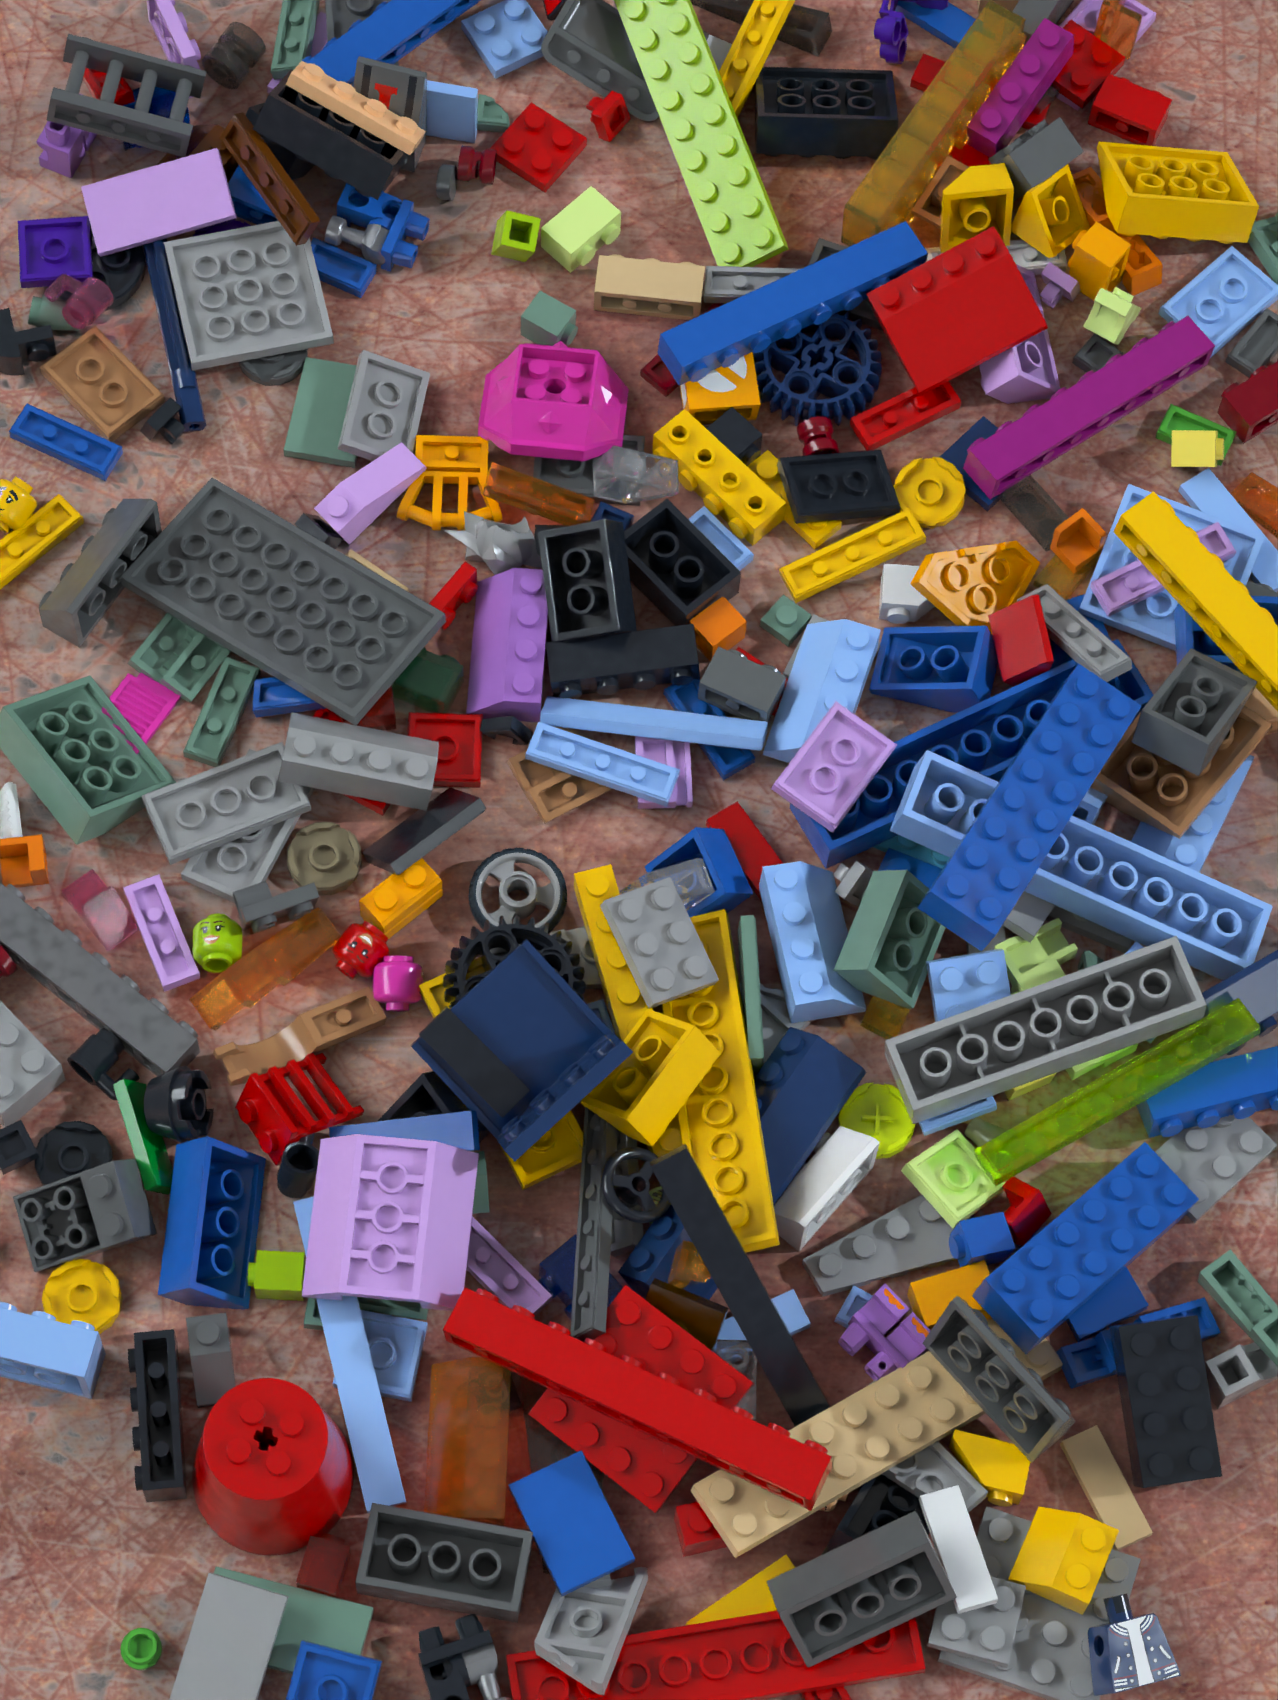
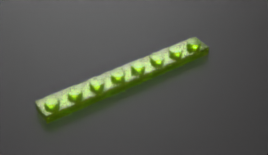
[974,998,1260,1187]

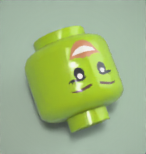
[192,913,243,973]

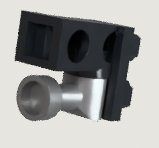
[418,1614,511,1700]

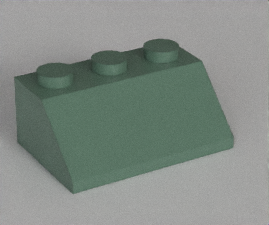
[834,870,946,1009]

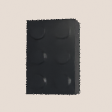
[624,498,741,626]
[538,519,637,642]

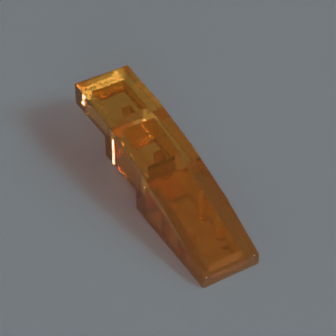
[189,907,341,1031]

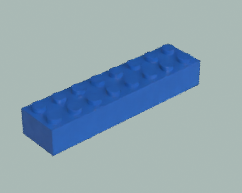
[917,663,1142,952]

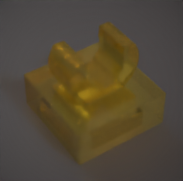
[860,996,911,1040]

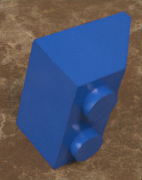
[644,827,753,917]

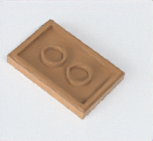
[40,326,165,442]

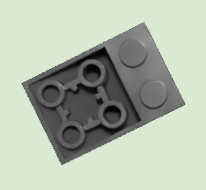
[13,1159,157,1272]

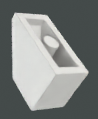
[879,563,935,624]

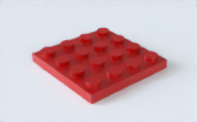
[528,1285,754,1513]

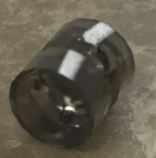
[201,22,266,89]

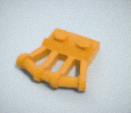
[397,435,503,531]

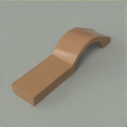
[213,986,387,1086]

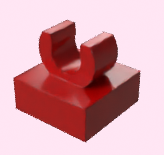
[586,91,631,142]

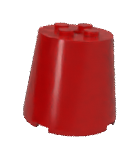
[192,1378,354,1556]

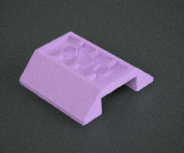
[302,1134,479,1311]

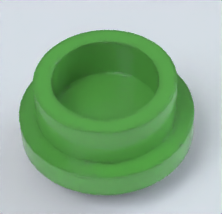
[120,1628,162,1670]

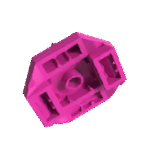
[478,341,629,461]

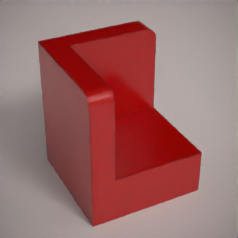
[1002,1176,1052,1247]

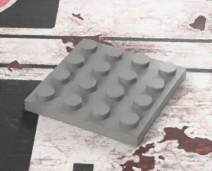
[164,221,334,371]
[937,1506,1141,1700]

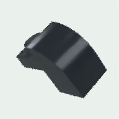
[0,308,57,376]

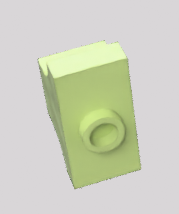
[1083,287,1141,345]

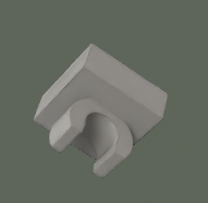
[833,861,874,907]

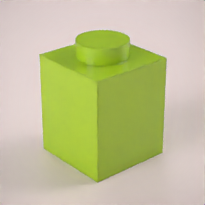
[491,210,541,262]
[248,1250,306,1301]

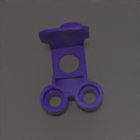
[874,0,948,65]

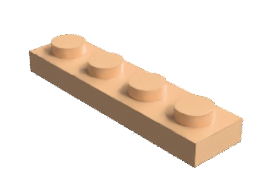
[286,61,426,155]

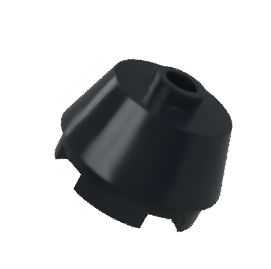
[144,1066,214,1143]

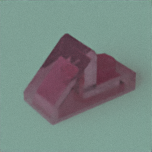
[61,869,139,952]

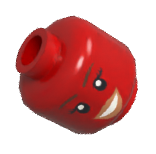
[332,921,389,980]

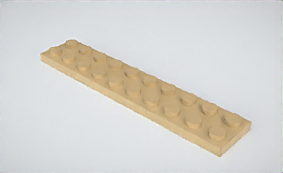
[691,1319,1063,1558]

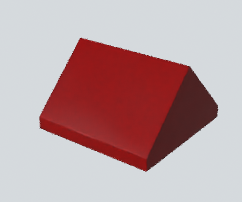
[988,595,1054,687]

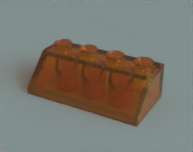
[424,1357,511,1527]

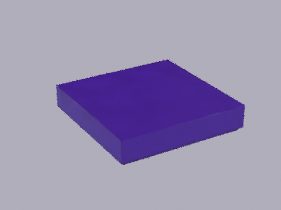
[18,216,93,288]

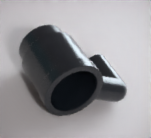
[67,1028,140,1100]
[277,1133,319,1198]

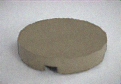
[287,822,362,895]

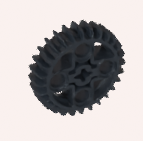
[443,914,586,1009]

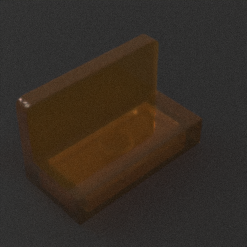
[1094,0,1142,60]

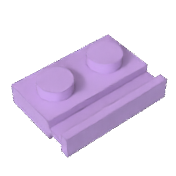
[635,736,693,809]

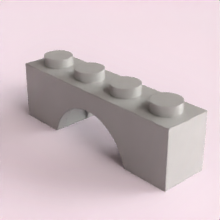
[1205,1342,1278,1409]

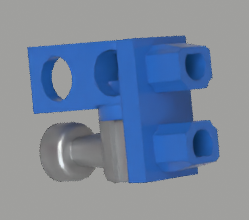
[324,183,430,272]

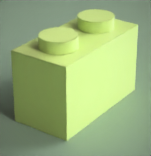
[541,186,621,273]

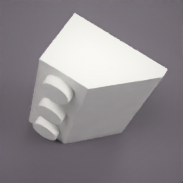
[774,1126,880,1251]

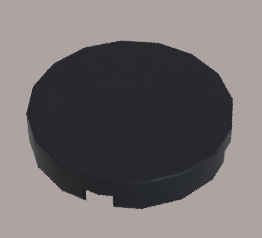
[35,1121,113,1186]

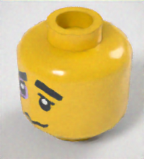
[0,477,37,533]

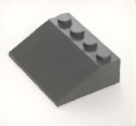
[922,1296,1075,1463]

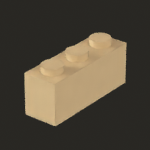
[594,254,705,320]

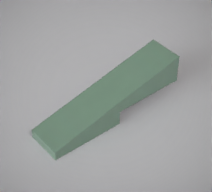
[1197,1249,1278,1367]

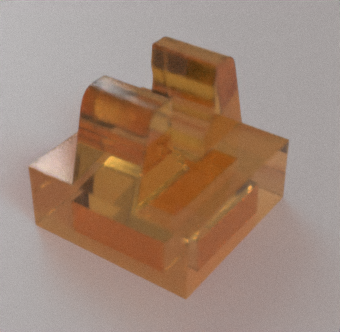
[668,1240,711,1289]

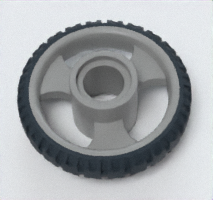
[469,848,567,933]

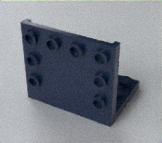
[411,939,633,1161]

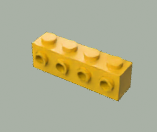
[652,409,786,546]

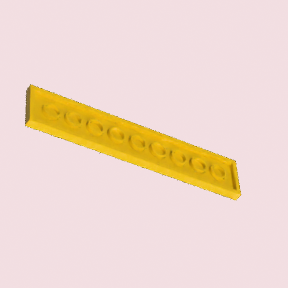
[663,909,780,1263]

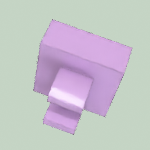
[1040,262,1081,308]

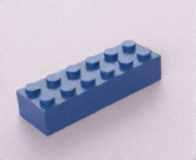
[972,1142,1199,1354]

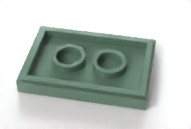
[284,357,358,468]

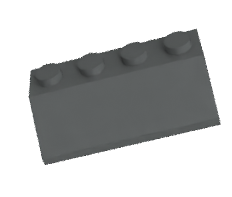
[39,499,162,648]
[766,1511,957,1668]

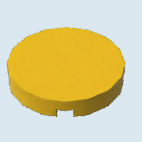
[894,457,966,529]
[42,1259,123,1335]

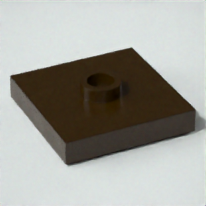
[646,1278,729,1351]

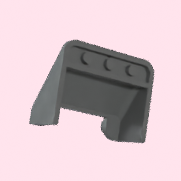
[541,0,709,121]

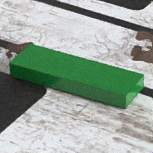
[113,1079,173,1195]

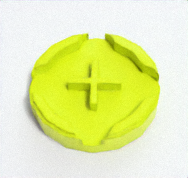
[838,1083,916,1159]

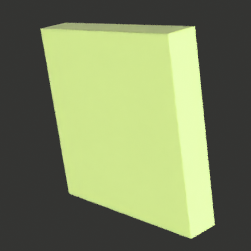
[901,1129,1006,1228]

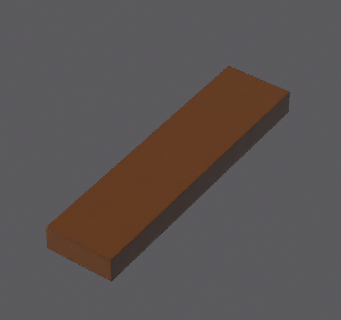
[220,112,321,246]

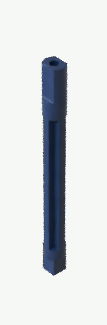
[143,238,206,432]

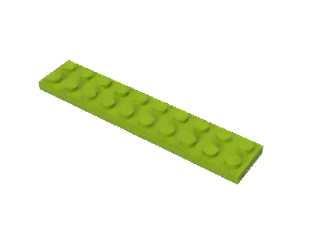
[614,0,789,267]

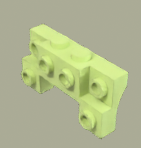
[994,917,1139,1080]

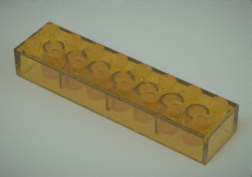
[841,0,1027,247]

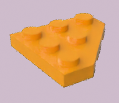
[910,541,1040,634]

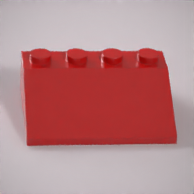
[866,226,1048,396]

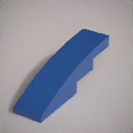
[1056,1297,1221,1389]

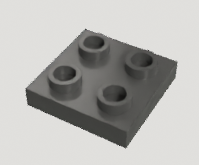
[232,881,319,933]

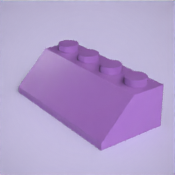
[466,568,548,722]

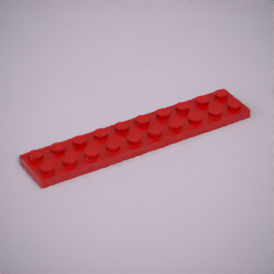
[506,1611,926,1700]

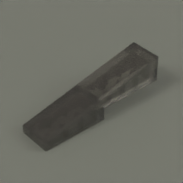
[690,0,832,57]

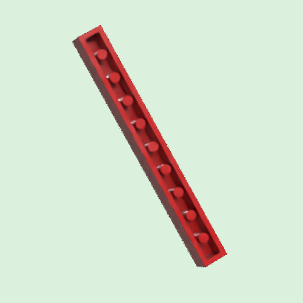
[443,1287,832,1511]

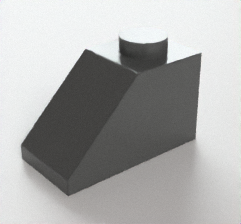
[186,1312,236,1408]

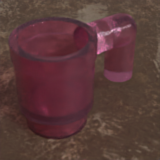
[44,274,113,329]

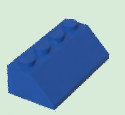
[158,1136,266,1310]

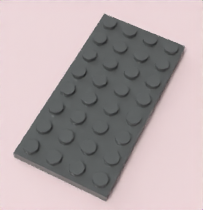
[120,478,446,726]

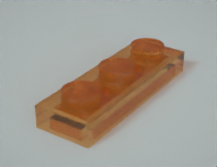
[483,462,594,526]

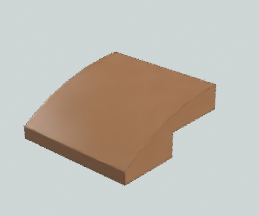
[506,728,611,824]

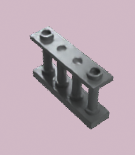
[46,34,207,157]

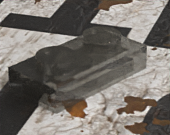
[1001,474,1069,552]

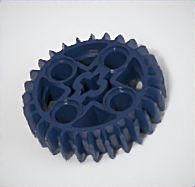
[753,311,882,426]

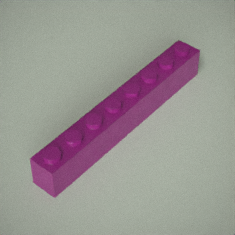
[963,316,1215,499]

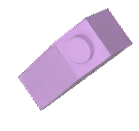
[314,442,427,544]

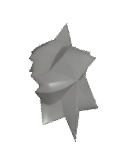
[444,511,542,575]

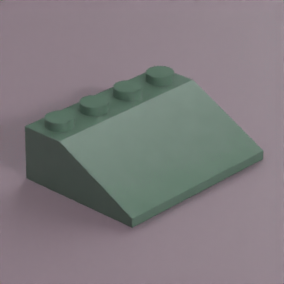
[0,675,176,845]

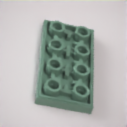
[214,1566,374,1674]

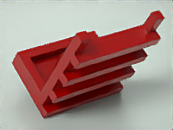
[235,1053,364,1166]

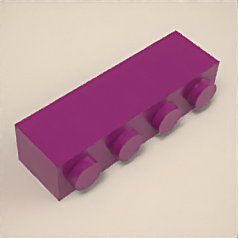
[967,18,1074,157]

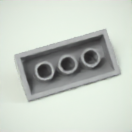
[278,712,439,811]

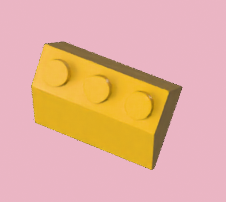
[580,1009,721,1147]

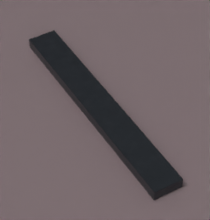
[650,1144,831,1427]

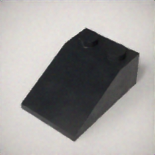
[822,1474,930,1555]

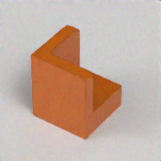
[1050,508,1107,573]
[689,597,747,661]
[0,834,49,888]

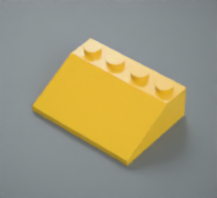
[1097,141,1259,244]

